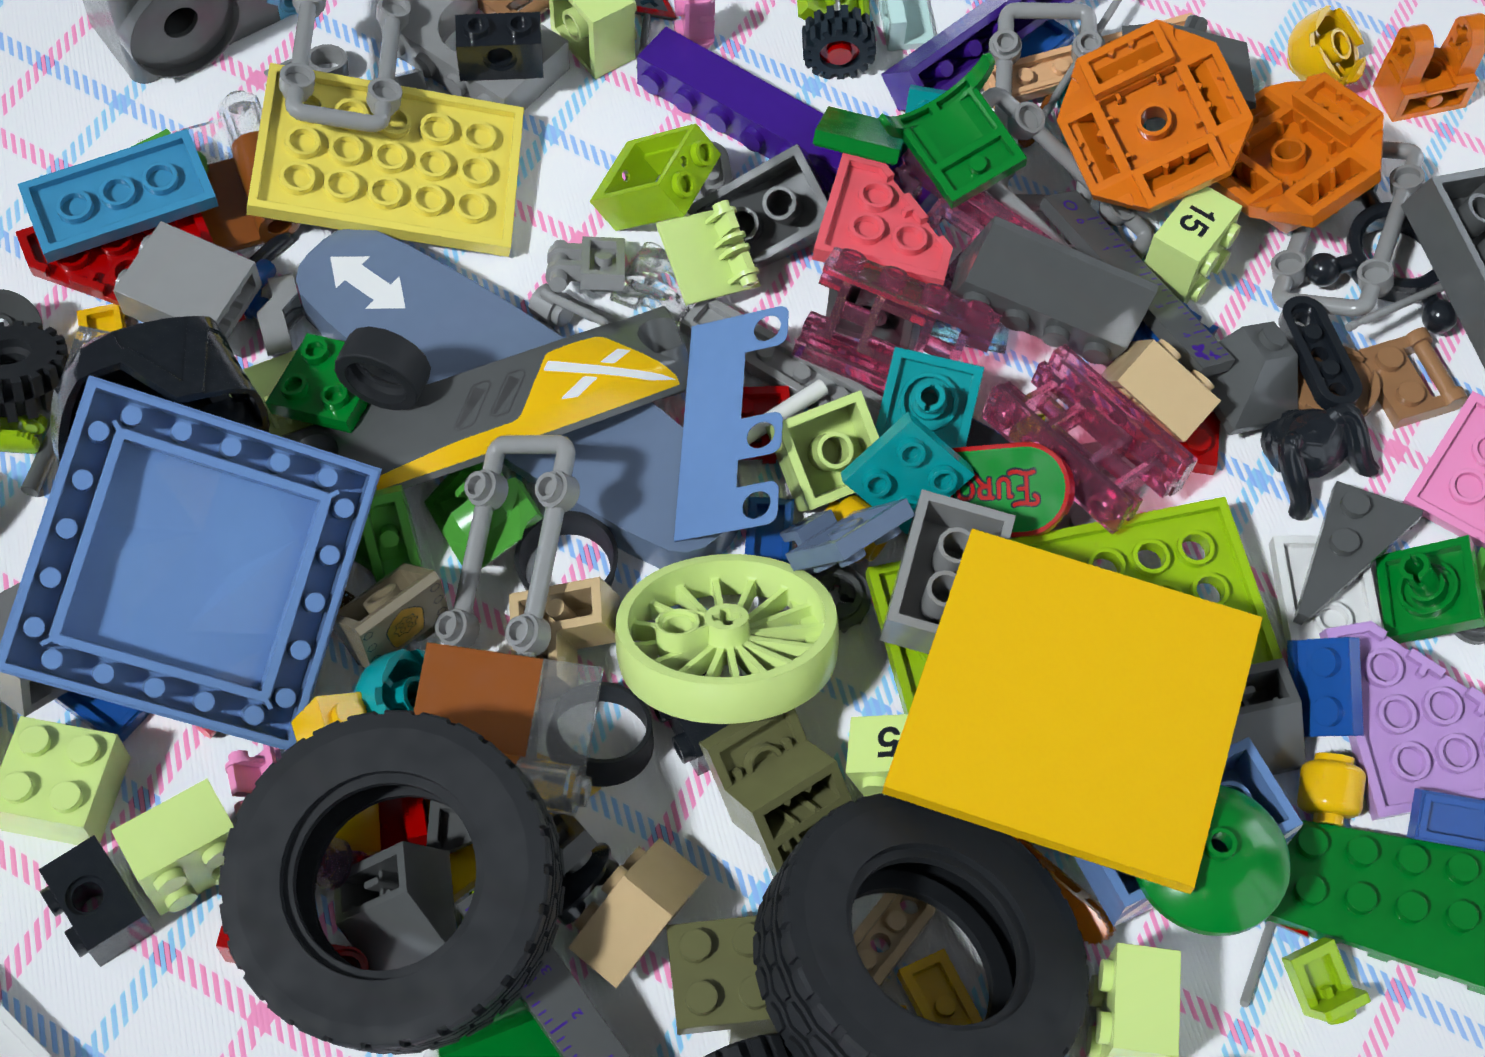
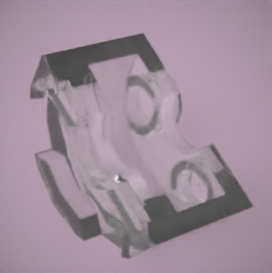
[609,242,696,327]

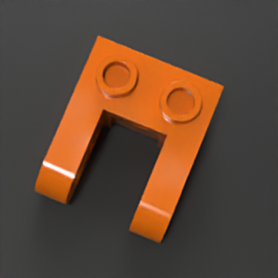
[1373,12,1485,122]

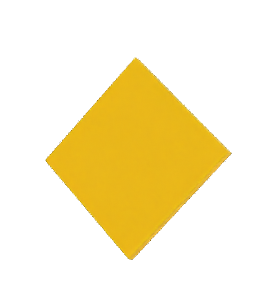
[882,528,1263,895]

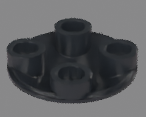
[558,842,619,926]

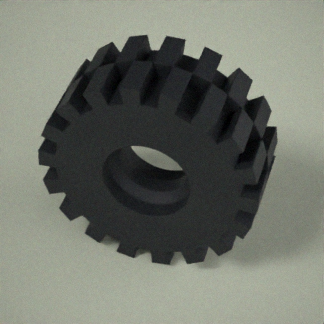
[0,321,70,423]

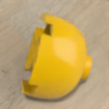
[1287,5,1366,86]

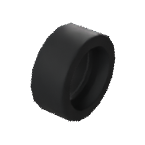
[334,326,431,411]

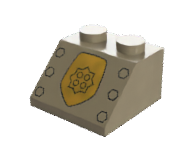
[333,563,449,668]

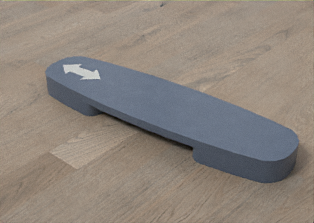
[296,229,741,569]

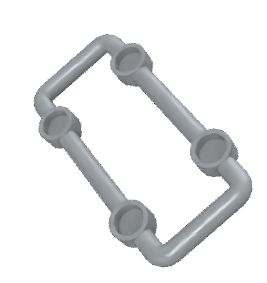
[279,0,411,132]
[988,2,1105,211]
[979,87,1154,260]
[1271,141,1425,317]
[435,435,580,657]

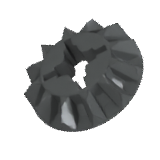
[810,563,871,634]

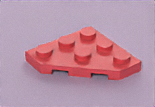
[812,153,953,292]

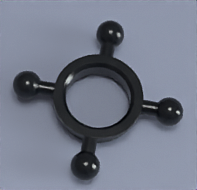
[1306,184,1458,334]

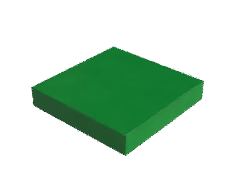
[812,106,905,165]

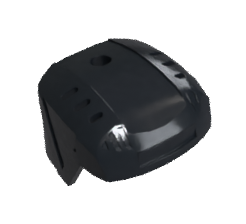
[50,316,270,467]

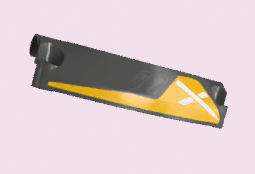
[282,306,689,490]

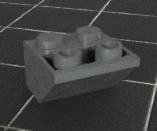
[1231,658,1306,775]
[333,841,456,971]

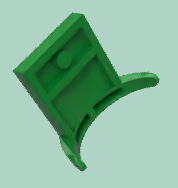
[878,53,1027,209]

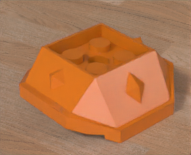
[1056,19,1254,213]
[1209,72,1384,234]

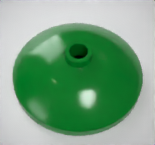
[1136,785,1291,936]

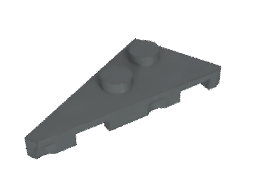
[1293,481,1423,625]

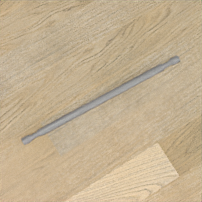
[1042,0,1122,117]
[1345,283,1444,332]

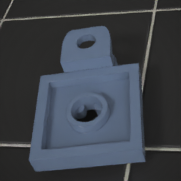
[780,498,915,574]

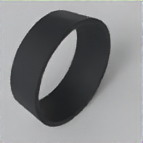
[514,511,618,591]
[546,682,654,787]

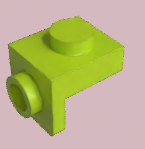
[1281,937,1371,1025]

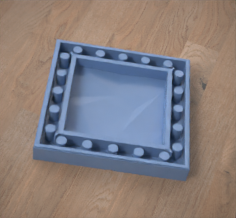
[0,375,382,750]

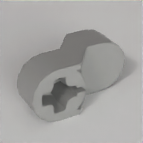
[256,273,304,356]

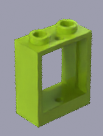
[589,123,721,231]

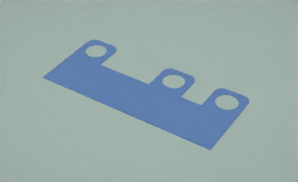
[674,306,789,542]

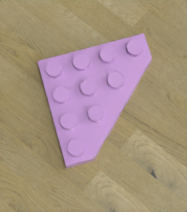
[1319,621,1485,821]

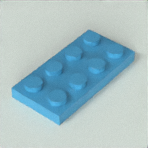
[17,128,219,263]

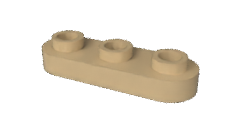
[853,893,936,987]

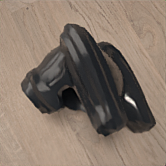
[1260,402,1380,520]

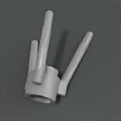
[528,283,623,334]

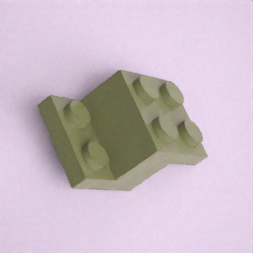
[699,708,852,877]
[666,915,777,1044]

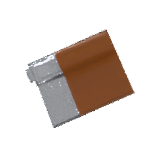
[137,90,301,252]
[414,642,604,816]

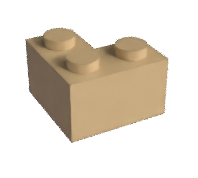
[1095,339,1221,442]
[509,576,621,702]
[568,837,707,988]

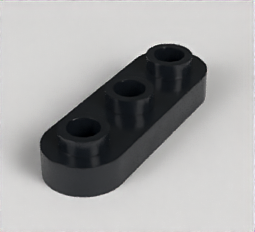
[1278,296,1363,410]

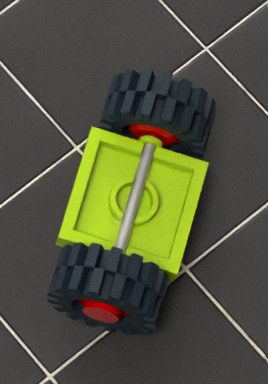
[797,0,876,80]

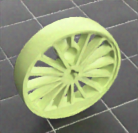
[615,554,839,724]

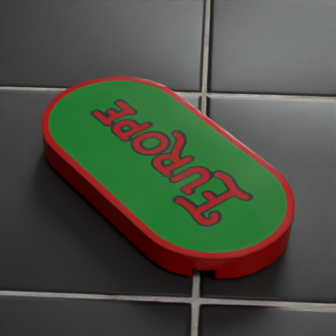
[950,442,1075,538]

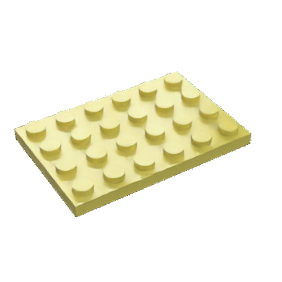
[246,63,524,257]

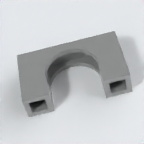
[380,0,570,110]

